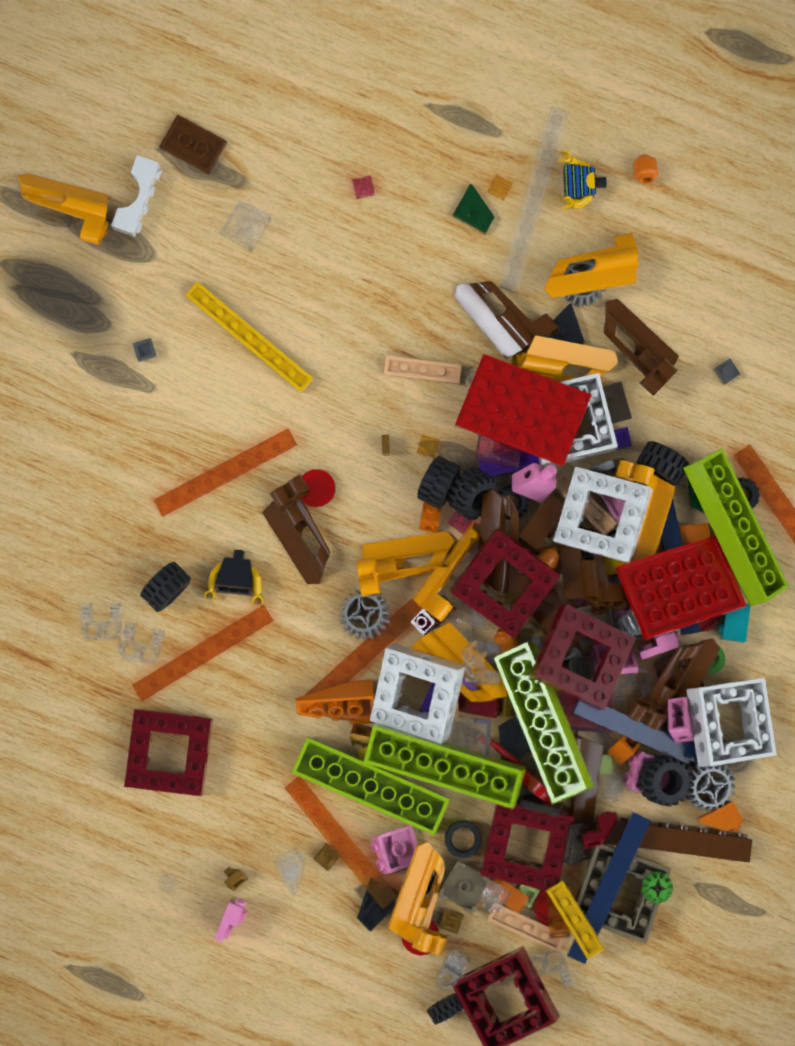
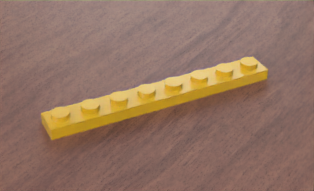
[185,281,313,393]

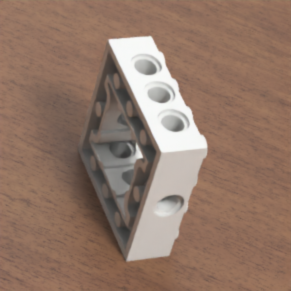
[539,373,618,467]
[553,467,653,563]
[370,644,465,744]
[686,678,777,767]

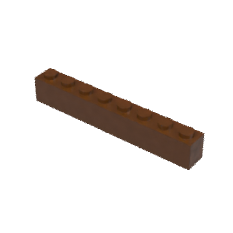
[595,817,753,863]

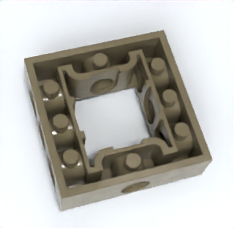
[575,844,671,944]

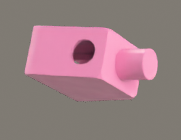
[512,463,557,503]
[668,697,694,743]

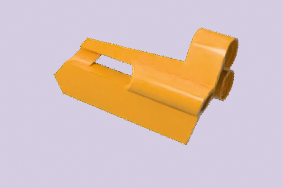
[544,233,639,298]
[511,335,618,382]
[413,522,480,622]
[410,622,508,702]

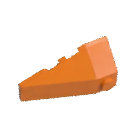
[296,680,375,724]

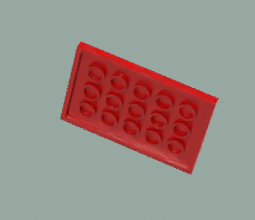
[455,354,592,467]
[615,535,747,640]

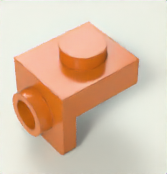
[419,502,442,533]

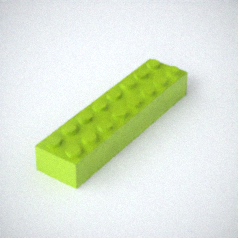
[683,448,789,607]
[494,642,594,803]
[363,723,526,809]
[292,737,450,836]

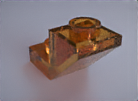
[546,893,570,938]

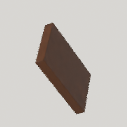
[159,114,227,175]

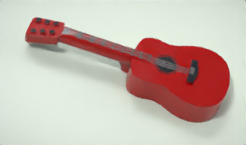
[478,736,551,803]

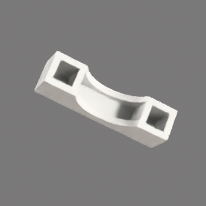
[111,155,162,237]

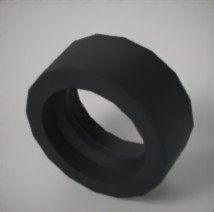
[445,820,481,858]

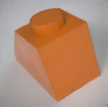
[607,735,642,765]
[696,801,744,832]

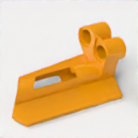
[18,173,108,245]
[615,460,676,561]
[356,531,455,596]
[387,841,447,956]

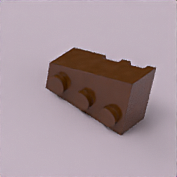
[518,494,564,554]
[529,588,580,651]

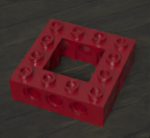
[450,527,561,638]
[529,604,636,710]
[124,709,213,796]
[480,800,574,890]
[451,946,560,1046]

